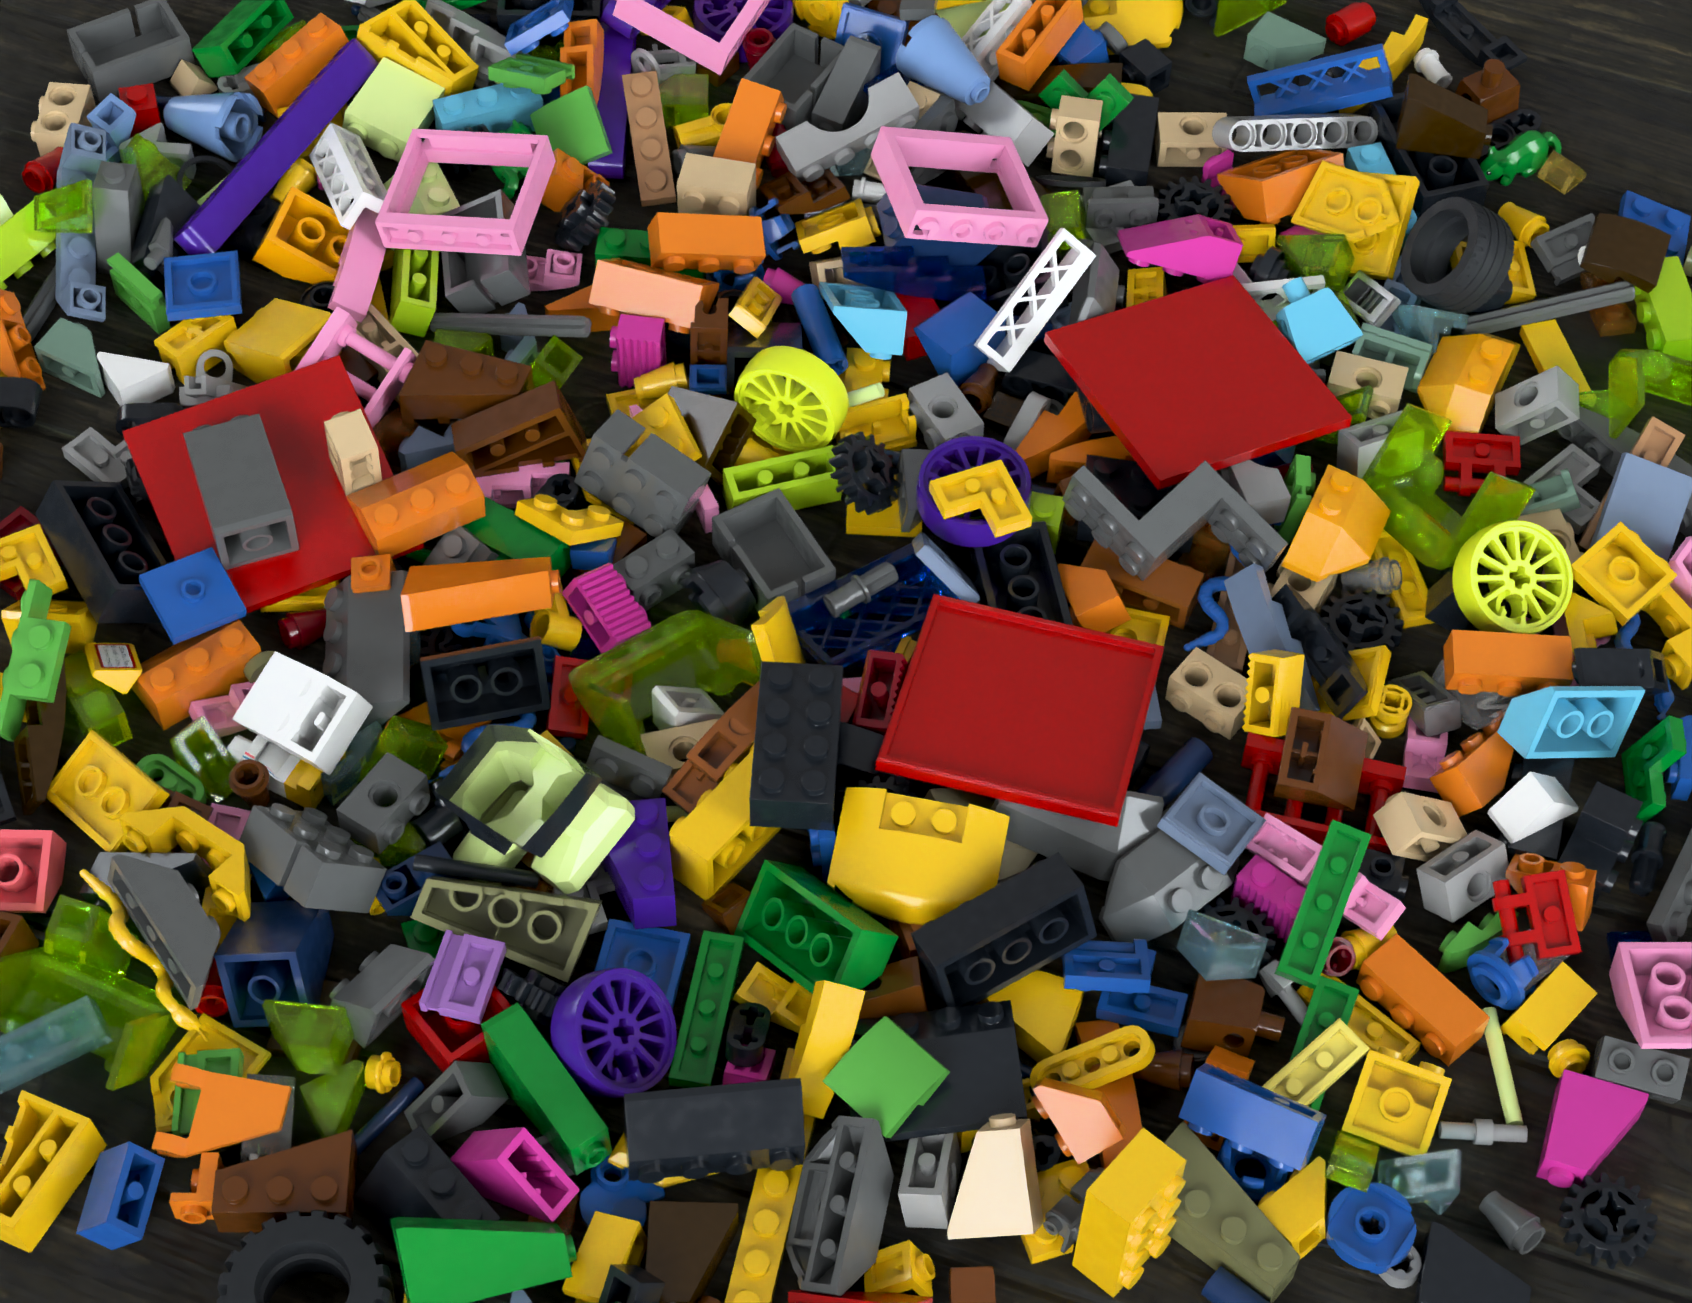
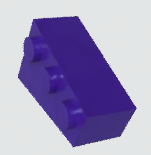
[601,798,677,929]

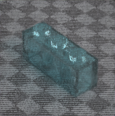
[0,995,113,1094]

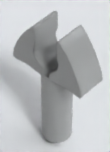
[1258,959,1308,1026]

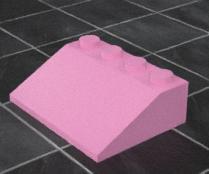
[1609,942,1692,1049]

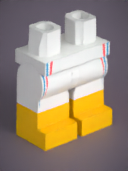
[227,730,353,809]

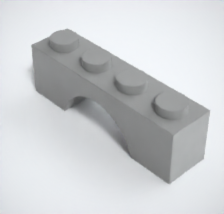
[776,72,919,183]
[1216,460,1291,524]

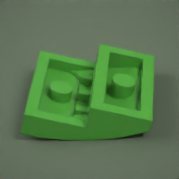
[530,85,613,165]
[823,1016,950,1139]

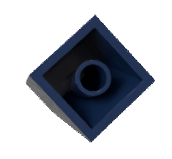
[877,184,998,289]
[214,900,335,1028]

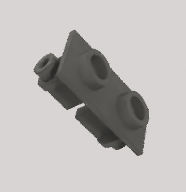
[1043,1167,1105,1253]

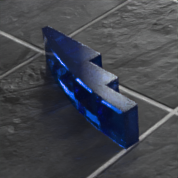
[841,246,987,301]

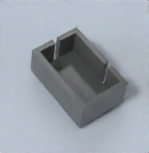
[67,0,195,103]
[737,23,844,131]
[441,189,530,314]
[574,409,712,538]
[712,488,836,616]
[239,803,387,913]

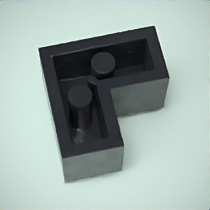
[1558,781,1644,905]

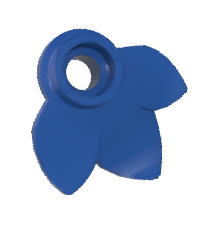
[579,1154,665,1228]

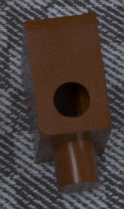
[1455,59,1520,124]
[859,956,929,1019]
[1180,963,1285,1057]

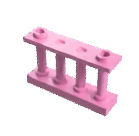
[294,306,417,431]

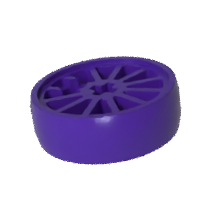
[693,0,794,63]
[916,436,1032,547]
[550,968,677,1099]

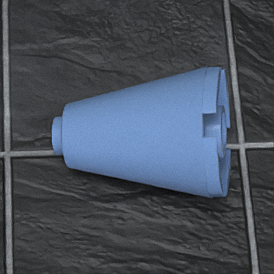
[896,15,990,105]
[163,92,263,162]

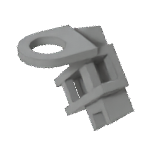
[631,44,696,98]
[179,349,248,408]

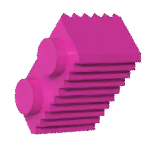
[610,314,667,388]
[562,563,651,657]
[1230,854,1306,943]

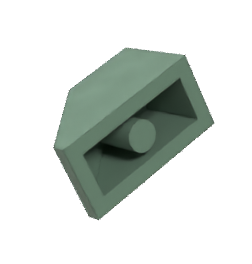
[1243,11,1327,71]
[34,317,105,398]

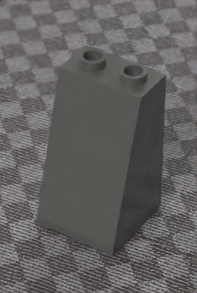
[183,414,300,570]

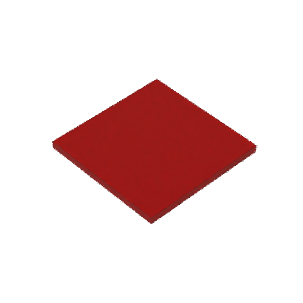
[1044,275,1352,490]
[122,355,424,614]
[875,594,1165,827]

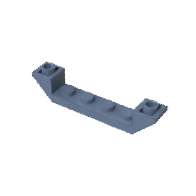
[55,123,106,322]
[398,302,539,472]

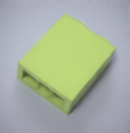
[342,57,445,162]

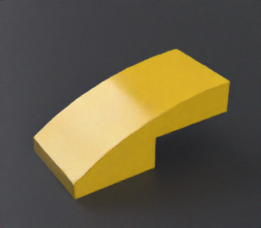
[733,961,813,1033]

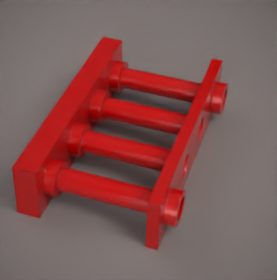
[1241,732,1407,854]

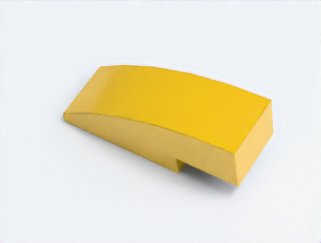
[788,980,865,1119]

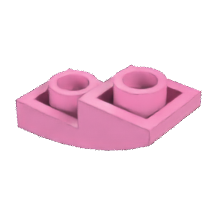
[526,249,583,291]

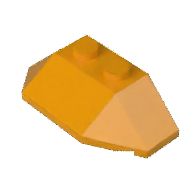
[1417,333,1521,440]
[1281,464,1391,582]

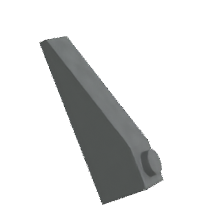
[990,791,1164,882]

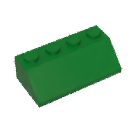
[734,859,899,994]

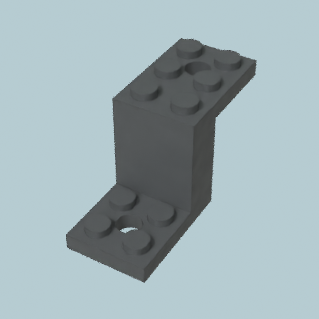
[1062,461,1288,581]

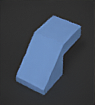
[86,93,136,163]

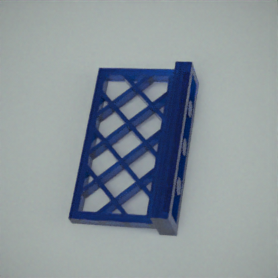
[787,543,959,668]

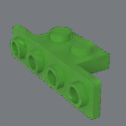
[0,579,72,742]

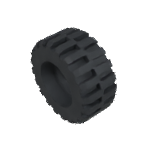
[216,1209,396,1303]

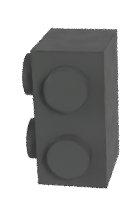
[613,528,695,611]

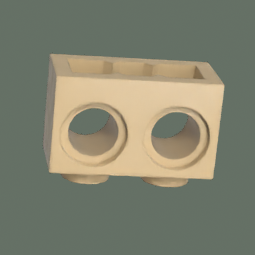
[31,82,96,156]
[1046,95,1103,177]
[324,409,382,496]
[1165,647,1249,740]

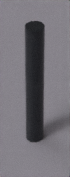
[413,854,539,889]

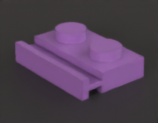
[419,929,507,1024]

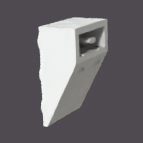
[232,651,373,776]

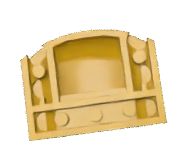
[1083,0,1183,55]
[827,787,1010,925]

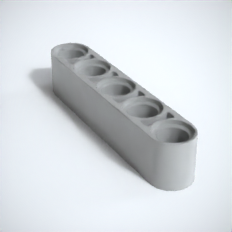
[1212,113,1378,152]

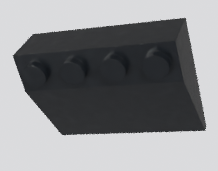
[849,1000,1028,1142]

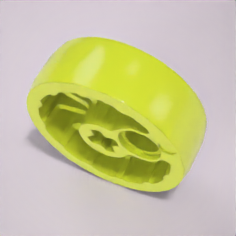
[734,346,849,453]
[1452,520,1573,634]

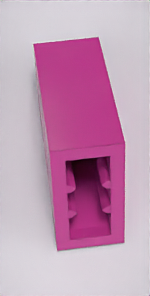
[1536,1069,1649,1188]
[450,1127,580,1222]

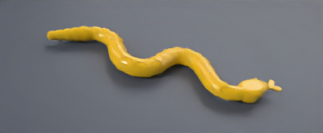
[79,869,209,1041]

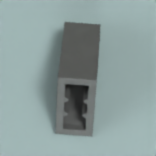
[812,35,881,132]
[92,161,146,274]

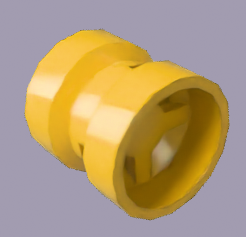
[1367,684,1412,739]

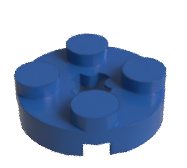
[1326,1182,1417,1274]

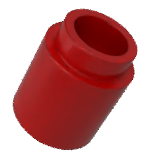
[1325,2,1376,46]

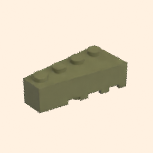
[410,875,603,982]
[1164,1121,1300,1303]

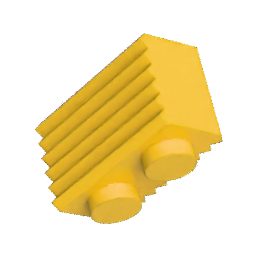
[1242,649,1305,737]

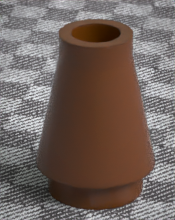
[959,363,998,414]
[229,759,270,808]
[1133,1049,1195,1092]

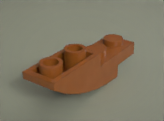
[661,681,760,815]

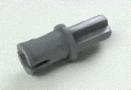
[823,562,899,618]

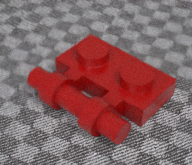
[1443,431,1521,499]
[1492,869,1582,964]

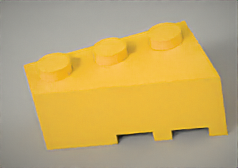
[356,0,479,97]
[0,1090,107,1253]

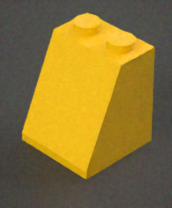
[224,298,341,384]

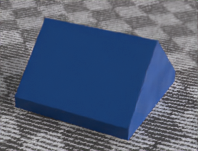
[913,291,1006,386]

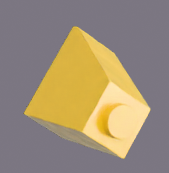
[975,970,1084,1063]

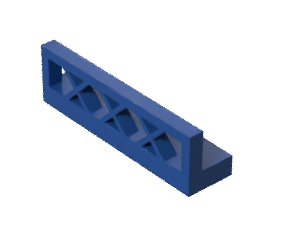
[1247,43,1393,116]

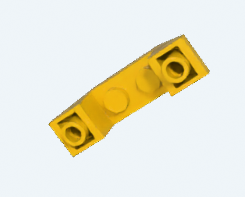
[1643,585,1692,690]
[119,806,251,922]

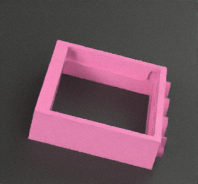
[613,0,771,76]
[870,126,1049,247]
[375,129,556,256]

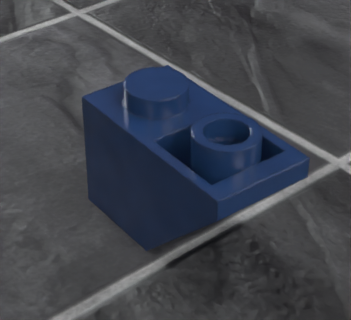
[376,841,462,916]

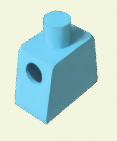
[1276,277,1363,365]

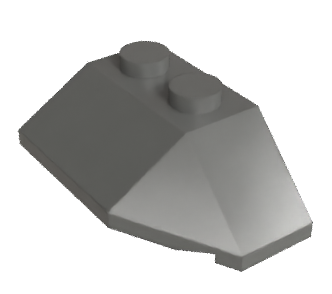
[1069,238,1125,325]
[1099,828,1240,943]
[107,854,221,1010]
[785,1116,894,1296]

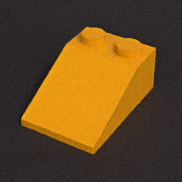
[252,186,349,284]

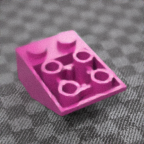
[1117,214,1243,284]

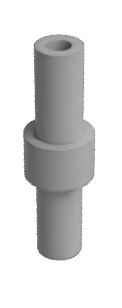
[1438,1119,1528,1145]

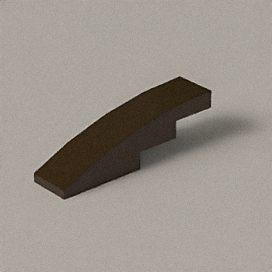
[993,63,1123,109]
[14,660,67,815]

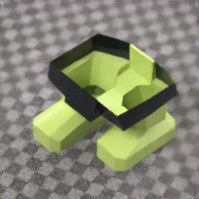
[435,725,635,895]

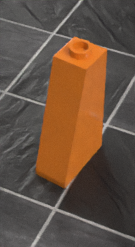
[400,557,561,632]

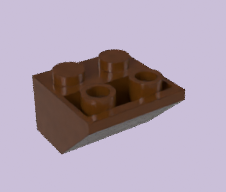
[1274,707,1368,812]

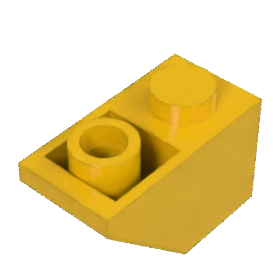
[1257,1156,1327,1260]

